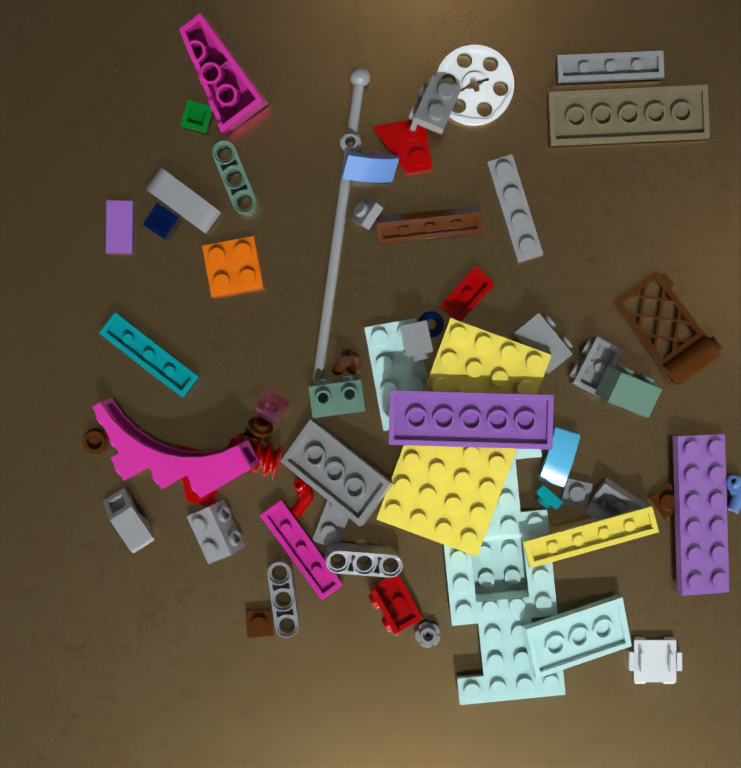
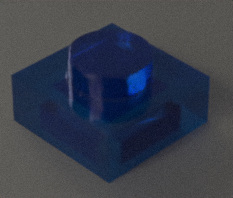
[142,203,180,240]

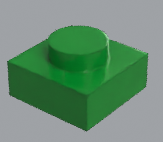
[180,99,213,134]

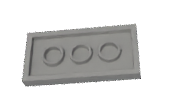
[280,419,394,526]

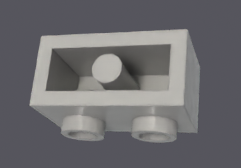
[514,313,573,374]

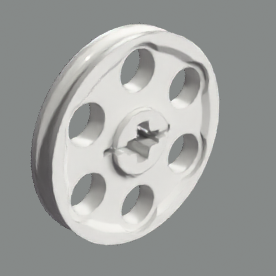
[436,45,514,126]

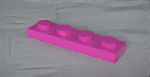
[260,499,343,600]

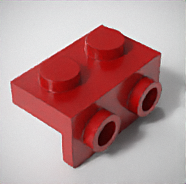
[368,575,423,636]

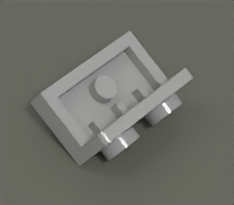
[408,75,462,135]
[569,335,624,397]
[585,478,650,521]
[187,500,245,564]

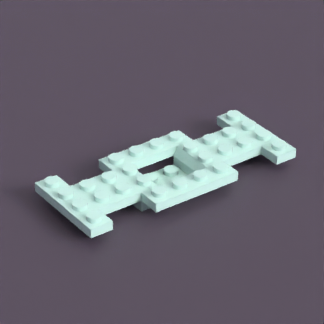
[443,449,566,705]

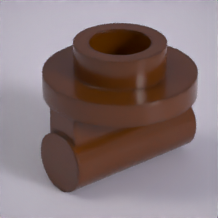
[332,349,361,376]
[244,416,274,445]

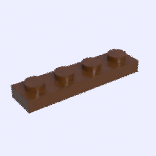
[376,206,483,244]

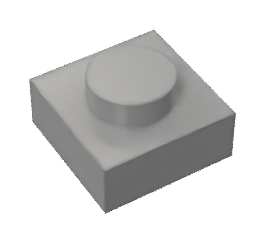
[350,197,383,230]
[561,478,593,510]

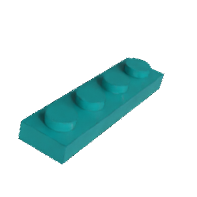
[99,312,199,398]

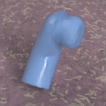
[726,474,741,514]

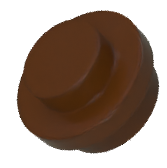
[82,428,109,454]

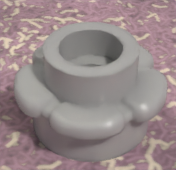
[415,622,441,648]

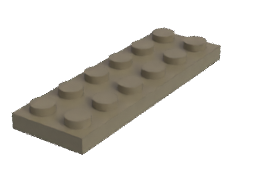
[548,85,710,146]

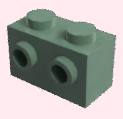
[595,365,662,418]
[308,375,366,418]

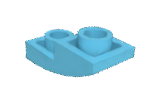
[538,426,580,487]

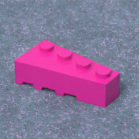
[179,13,268,135]

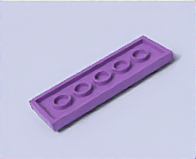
[389,390,554,450]
[673,434,729,596]

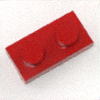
[440,266,495,322]

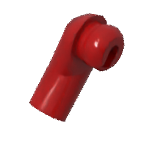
[290,478,314,518]

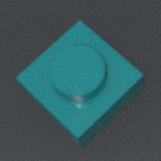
[534,483,563,510]

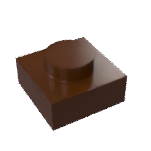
[648,483,675,520]
[245,608,274,638]

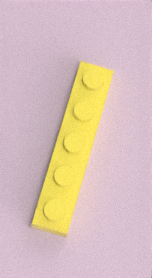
[522,506,659,568]

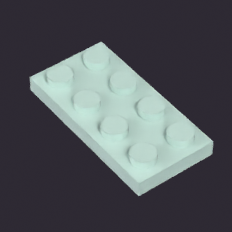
[364,318,427,431]
[522,594,632,679]

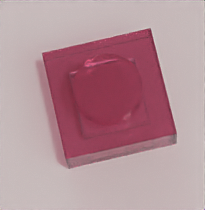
[253,390,290,425]

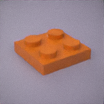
[202,236,264,298]

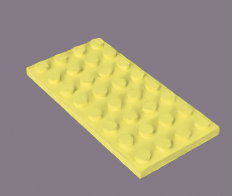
[377,318,551,557]

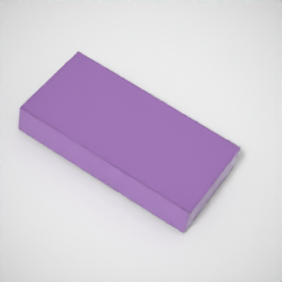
[106,200,134,254]

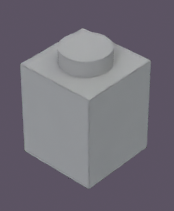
[400,320,433,362]

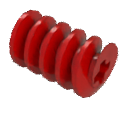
[227,432,282,480]

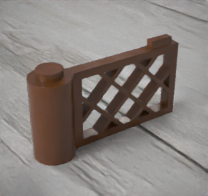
[614,271,722,387]

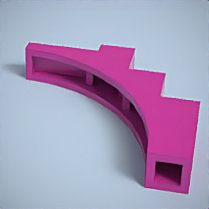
[92,398,261,498]

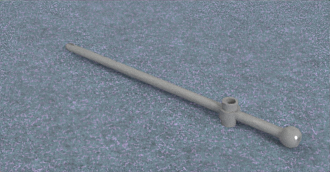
[312,68,371,382]

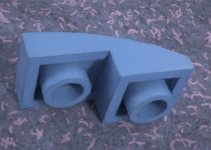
[342,150,399,183]

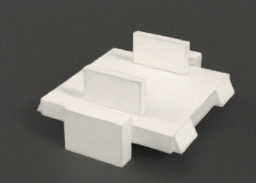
[627,637,682,684]

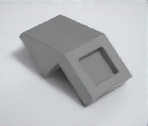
[103,487,155,553]

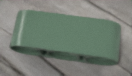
[212,140,258,216]

